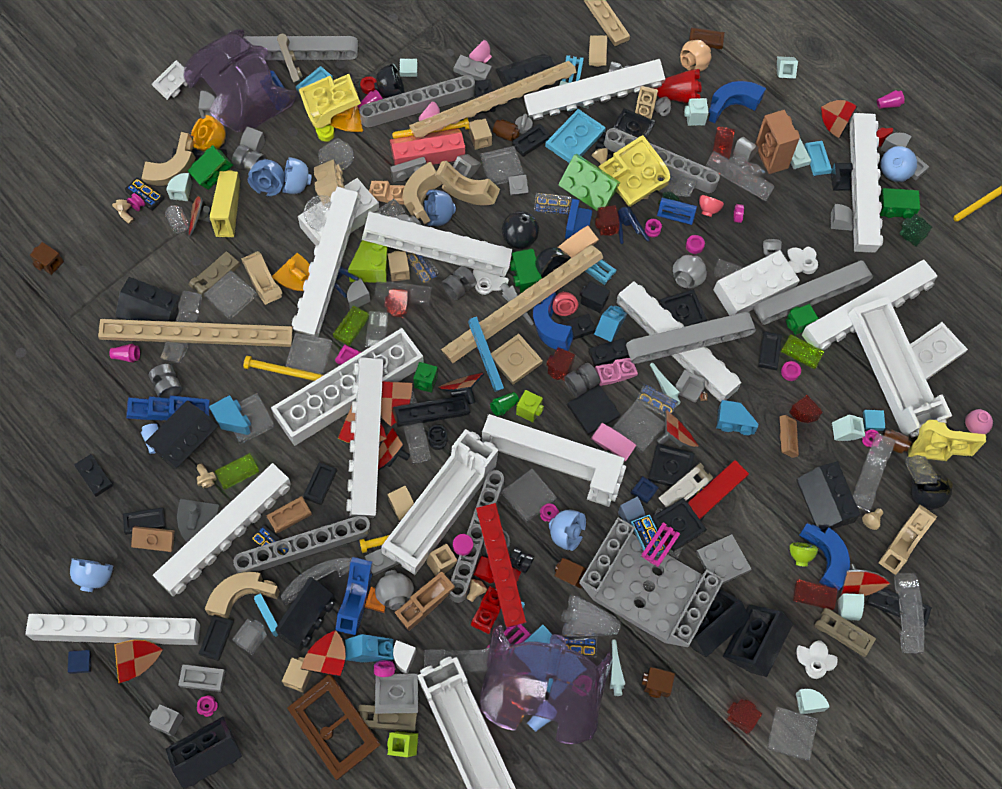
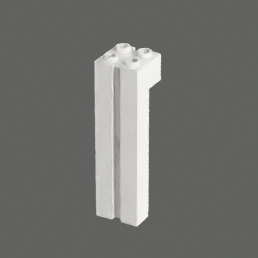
[848,296,952,438]
[482,414,626,507]
[382,429,498,575]
[417,656,516,789]

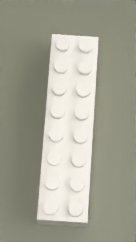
[271,328,424,446]

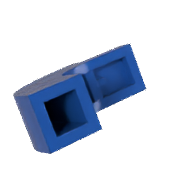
[708,81,766,123]
[533,292,574,353]
[799,523,850,593]
[336,557,372,635]

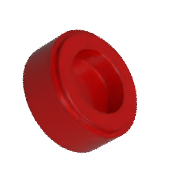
[360,77,377,94]

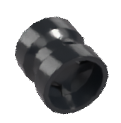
[428,425,447,450]
[510,547,535,574]

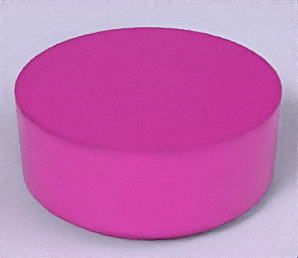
[734,204,744,223]
[686,235,705,254]
[781,361,801,381]
[453,534,473,556]
[374,660,395,677]

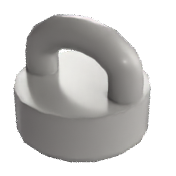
[654,97,671,116]
[515,114,533,134]
[763,239,782,256]

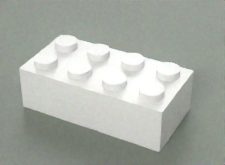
[298,178,380,246]
[713,250,800,316]

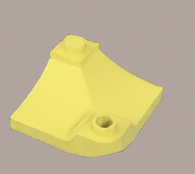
[299,74,361,128]
[598,135,670,207]
[908,420,986,461]

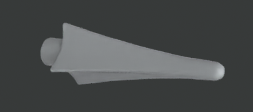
[500,282,534,325]

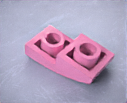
[594,358,638,386]
[591,423,636,461]

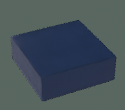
[631,477,659,504]
[68,650,91,674]

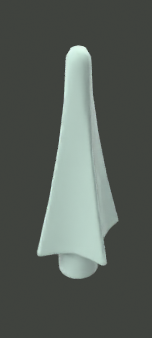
[650,363,681,406]
[610,639,625,696]

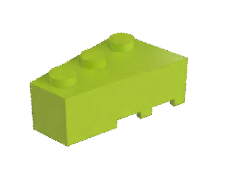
[348,240,389,283]

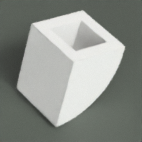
[393,640,417,674]

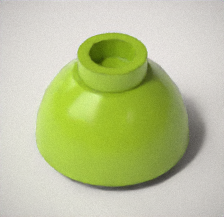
[789,542,818,566]

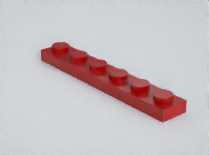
[476,503,526,628]

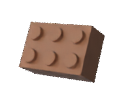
[755,110,800,174]

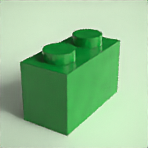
[187,145,233,190]
[879,188,920,219]
[509,248,542,293]

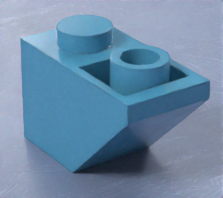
[594,306,628,342]
[209,395,251,435]
[716,400,758,435]
[345,634,394,662]

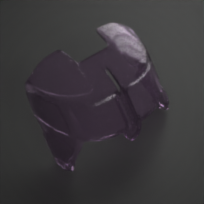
[183,29,297,132]
[479,625,613,744]

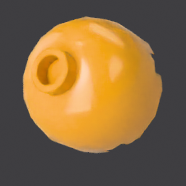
[191,115,226,152]

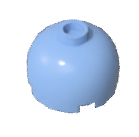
[881,146,917,182]
[282,157,312,194]
[549,510,586,551]
[70,559,113,592]

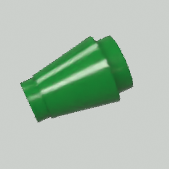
[490,392,519,416]

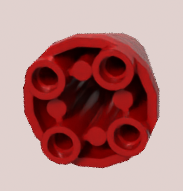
[654,69,702,103]

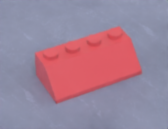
[390,128,465,165]

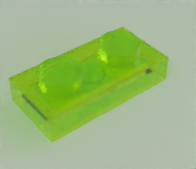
[333,305,369,346]
[781,334,824,369]
[215,453,260,490]

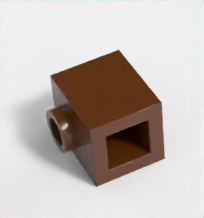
[30,242,64,275]
[554,558,587,589]
[642,667,675,698]

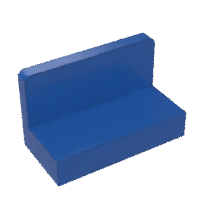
[565,199,592,239]

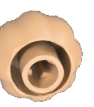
[680,40,711,72]

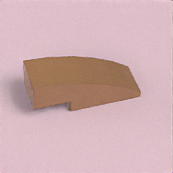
[395,572,455,631]

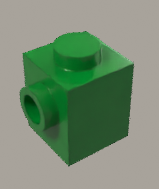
[786,304,818,335]
[413,362,438,393]

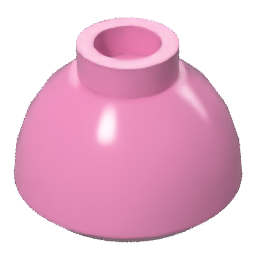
[469,40,492,63]
[419,102,440,121]
[965,409,993,434]

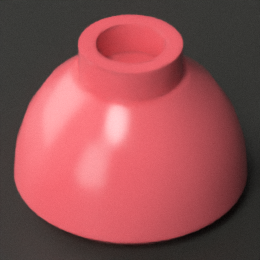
[699,195,724,217]
[552,291,578,316]

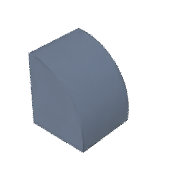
[618,497,645,524]

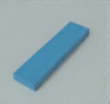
[468,316,504,392]

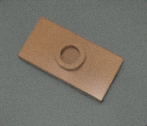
[780,415,799,458]
[266,496,312,534]
[131,526,174,552]

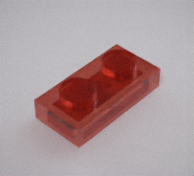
[711,126,735,162]
[793,580,838,610]

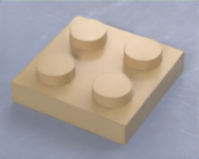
[491,334,543,385]

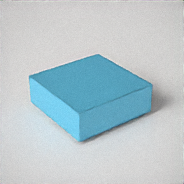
[863,410,885,431]

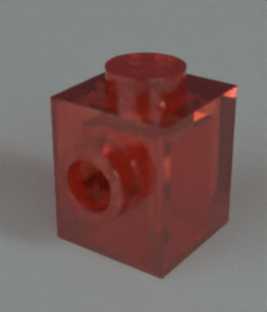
[595,205,620,236]
[384,288,410,317]
[546,347,575,381]
[726,699,762,735]

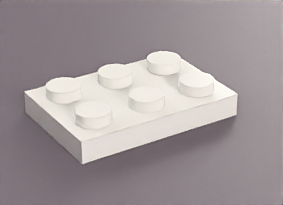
[910,322,968,380]

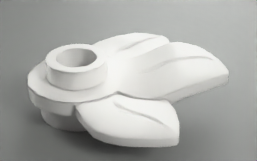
[788,247,818,274]
[473,269,509,295]
[796,640,837,679]

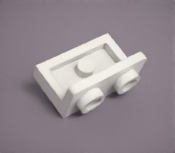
[152,60,194,100]

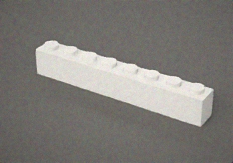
[524,59,665,120]
[850,113,883,252]
[292,187,361,338]
[362,212,512,277]
[802,260,937,352]
[616,282,741,402]
[346,358,383,518]
[153,463,291,597]
[26,614,200,645]

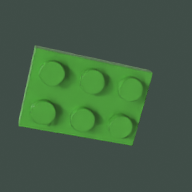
[558,154,620,214]

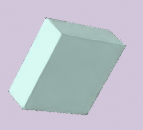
[400,59,417,77]

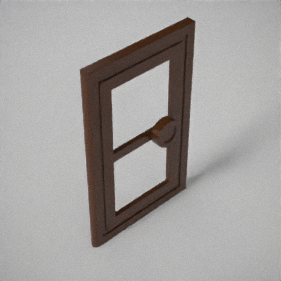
[287,675,381,780]

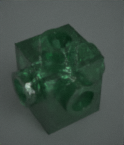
[899,214,933,247]

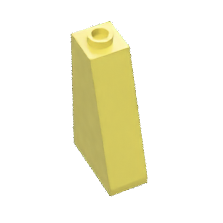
[210,170,241,237]

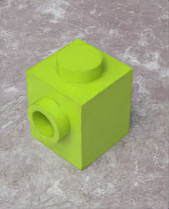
[516,390,544,422]
[387,731,418,757]

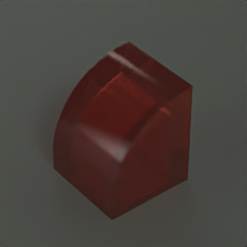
[789,395,823,423]

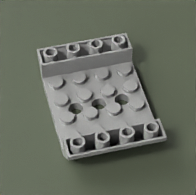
[579,517,724,647]

